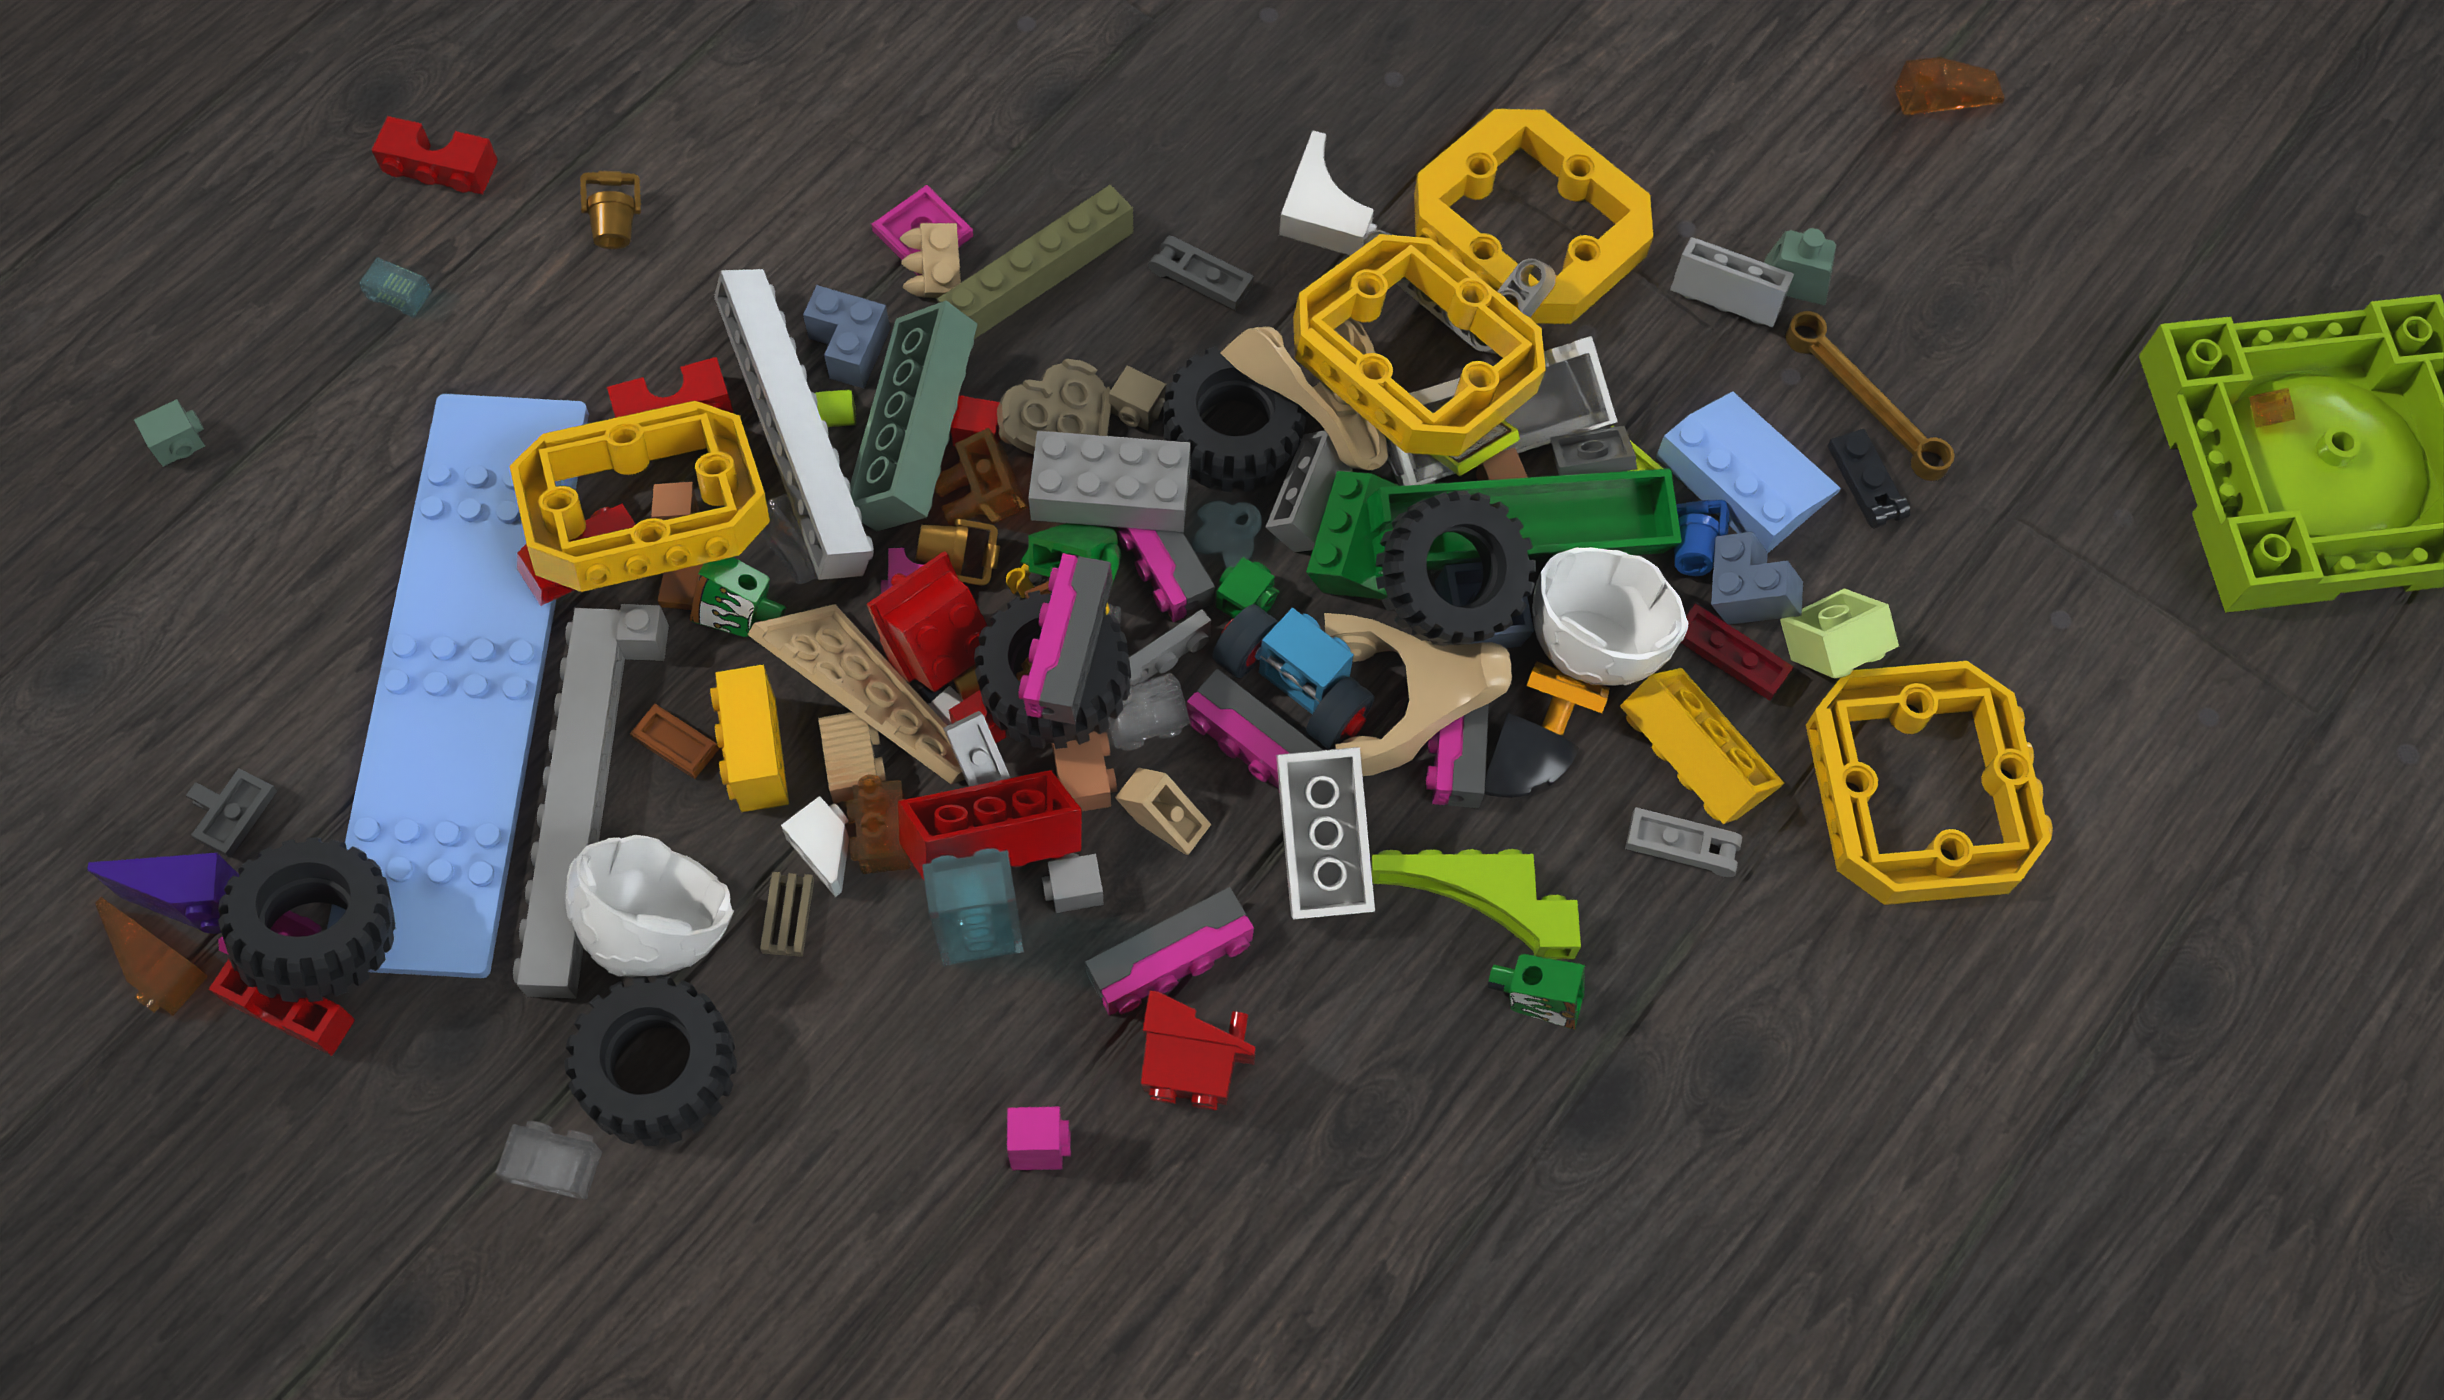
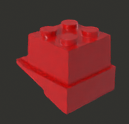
[866,551,988,692]
[1141,990,1256,1111]

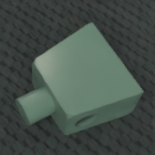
[1764,228,1836,306]

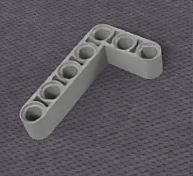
[1362,230,1556,354]

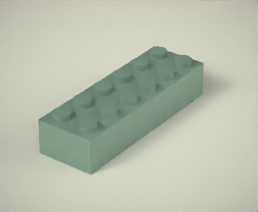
[850,300,977,532]

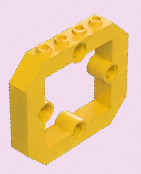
[1414,109,1653,324]
[1293,234,1546,457]
[510,401,770,592]
[1806,661,2053,905]

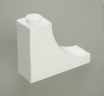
[1279,131,1377,255]

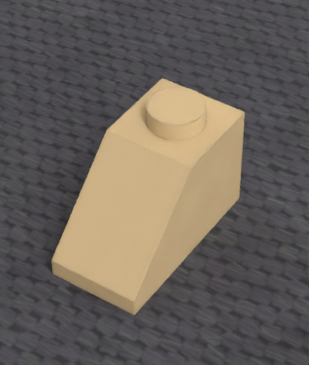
[1115,768,1211,855]

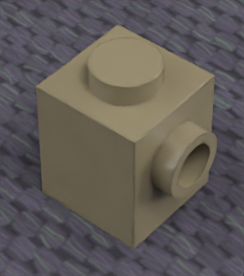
[1109,366,1166,431]

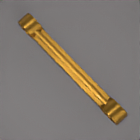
[1786,311,1954,481]

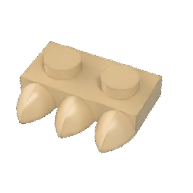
[900,223,961,297]

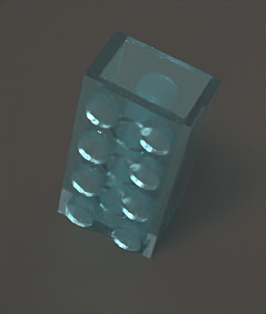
[922,848,1024,966]

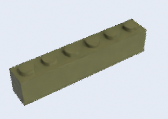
[937,184,1133,339]

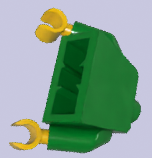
[1006,523,1121,614]

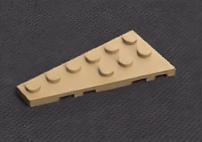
[748,604,965,784]

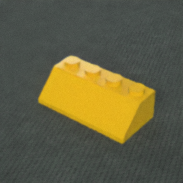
[1620,668,1785,824]

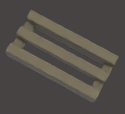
[760,872,814,957]

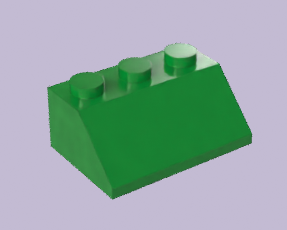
[1306,471,1399,599]

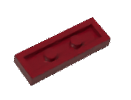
[1680,603,1794,701]

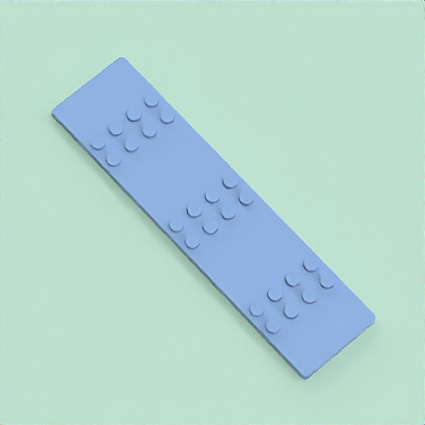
[327,394,589,978]

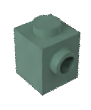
[134,399,205,466]

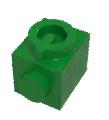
[1216,557,1280,618]

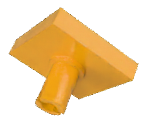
[1527,661,1610,735]

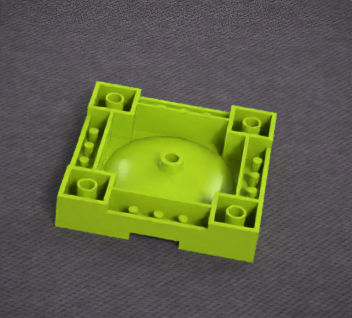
[2139,294,2444,613]

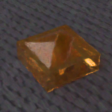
[2249,388,2295,428]

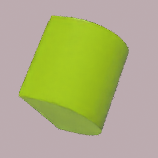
[815,390,856,427]

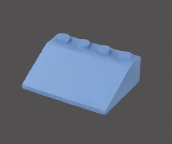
[1656,391,1841,553]

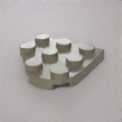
[997,359,1111,454]

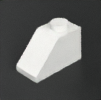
[781,796,849,897]

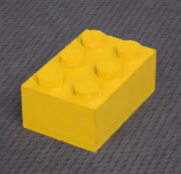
[710,664,789,812]

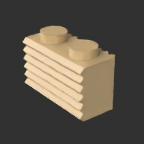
[818,712,886,803]

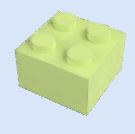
[1780,589,1899,678]

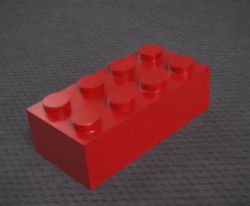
[898,770,1082,885]

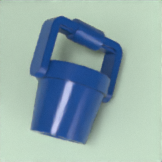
[1674,500,1730,576]

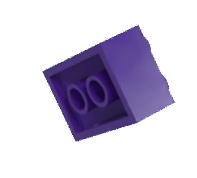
[88,853,239,934]

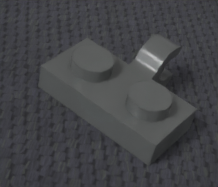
[186,768,277,858]

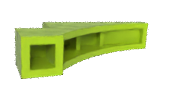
[1370,849,1581,959]

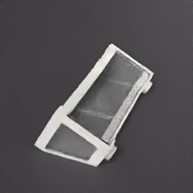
[1385,336,1617,486]

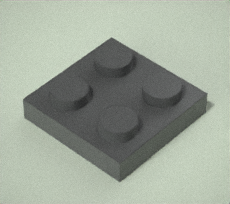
[1550,426,1637,476]

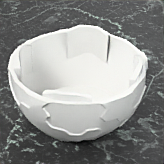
[1532,547,1689,686]
[565,835,734,978]

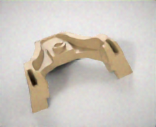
[1221,317,1388,470]
[1324,613,1512,776]

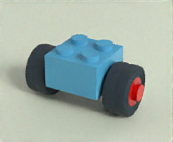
[1212,604,1374,750]

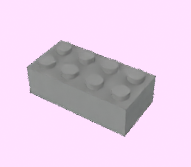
[1028,431,1190,532]

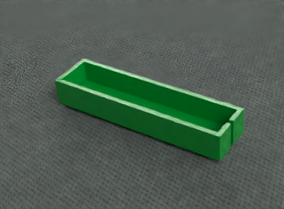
[1367,468,1682,574]

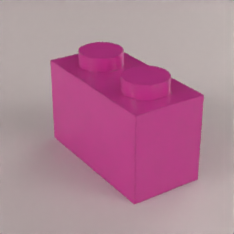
[1007,1107,1071,1170]

